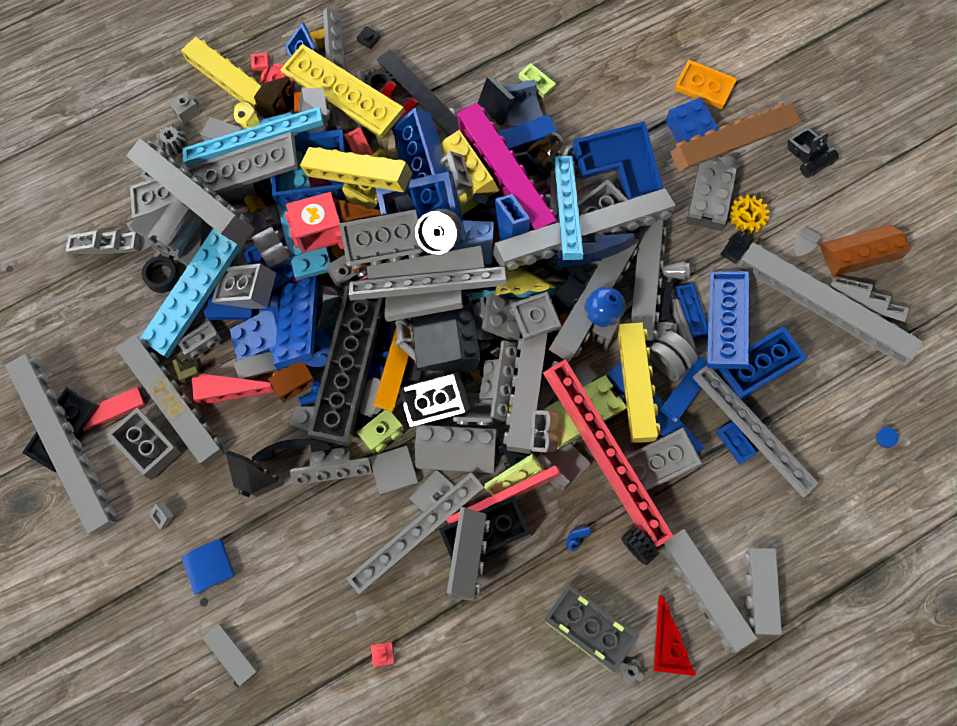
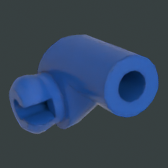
[299,381,321,406]
[566,526,591,551]

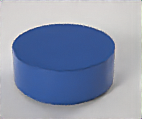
[876,427,899,448]

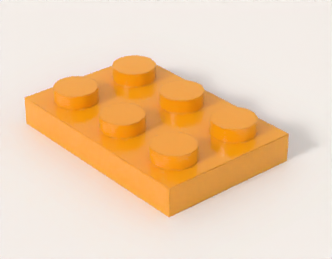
[674,60,737,109]

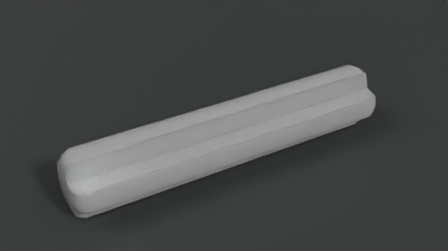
[670,298,695,349]

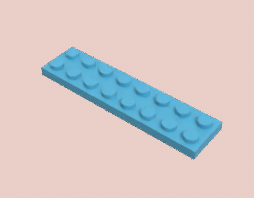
[140,228,245,358]

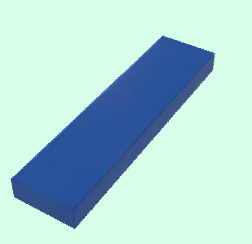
[659,356,714,422]

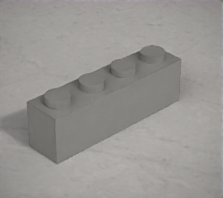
[743,548,782,636]

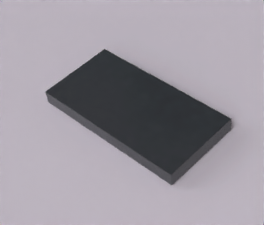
[22,387,99,472]

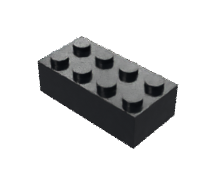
[439,496,531,560]

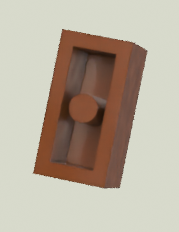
[268,362,315,403]

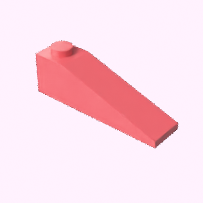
[192,374,275,405]

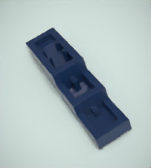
[557,233,634,268]

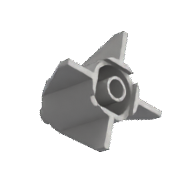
[129,199,203,266]

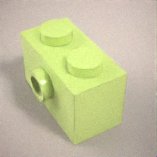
[357,410,404,454]

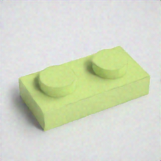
[519,63,556,98]

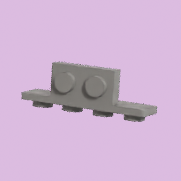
[479,341,518,421]
[290,447,372,485]

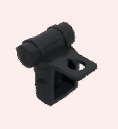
[787,127,839,178]

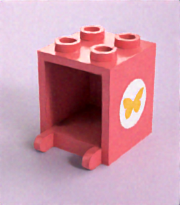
[285,192,344,254]

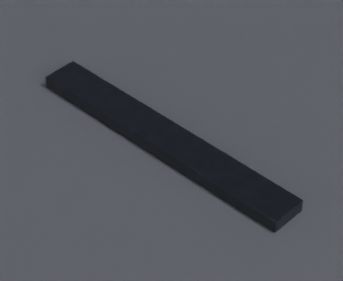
[377,49,459,136]

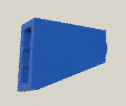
[495,194,530,241]

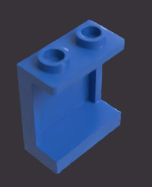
[204,287,257,323]

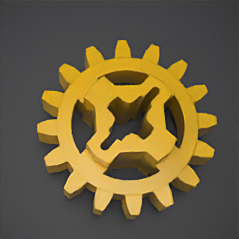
[728,195,770,234]

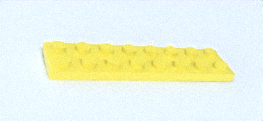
[280,44,405,138]

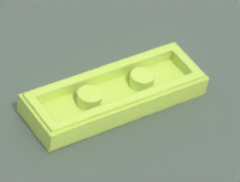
[484,454,545,496]

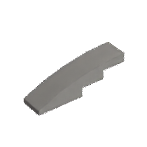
[66,230,141,254]
[831,276,909,322]

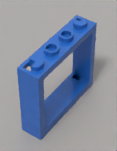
[272,129,346,205]
[375,171,467,257]

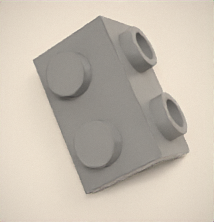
[178,321,223,361]

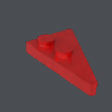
[653,595,696,676]

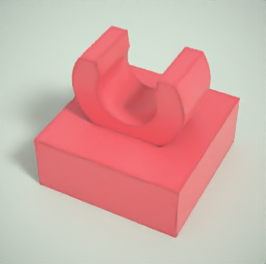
[371,642,395,667]

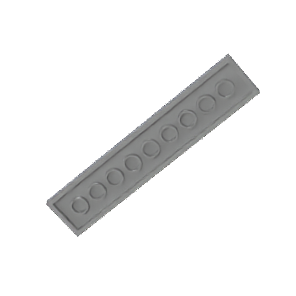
[130,132,298,220]

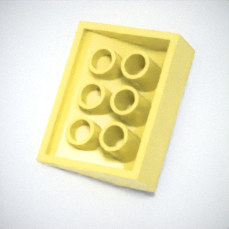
[440,130,499,215]

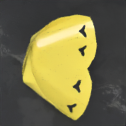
[234,102,260,130]
[495,268,557,296]

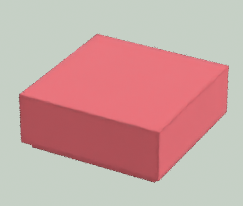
[251,52,270,72]

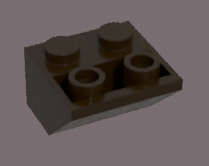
[254,76,295,119]

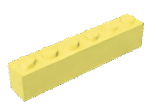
[181,37,261,115]
[300,147,412,192]
[617,322,660,443]

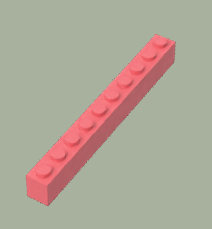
[543,359,673,547]

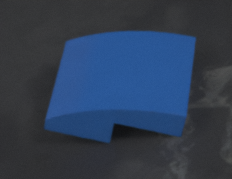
[181,539,235,595]

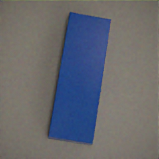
[674,283,708,340]

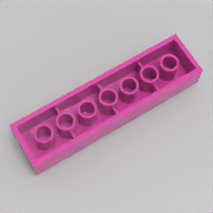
[457,102,557,232]

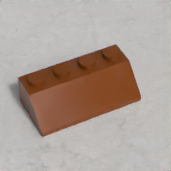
[819,225,911,277]

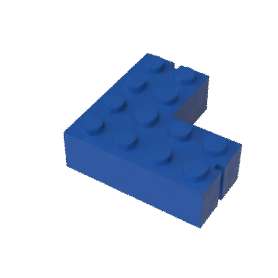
[571,121,663,200]

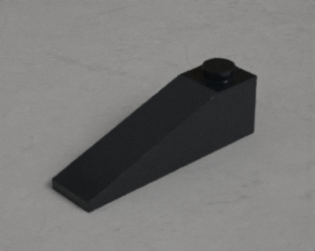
[226,450,284,498]

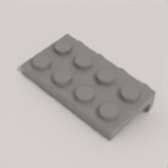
[339,210,424,269]

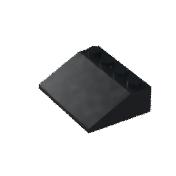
[411,294,480,372]

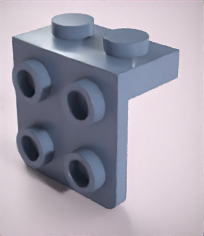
[504,79,543,128]

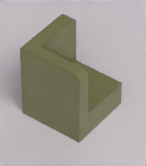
[173,359,201,386]

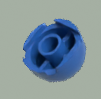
[584,287,626,327]

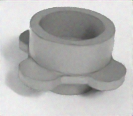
[619,660,643,684]

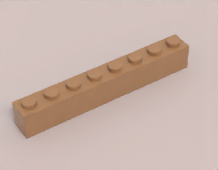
[670,103,801,172]

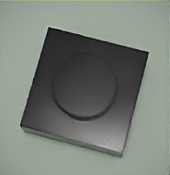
[356,26,381,49]

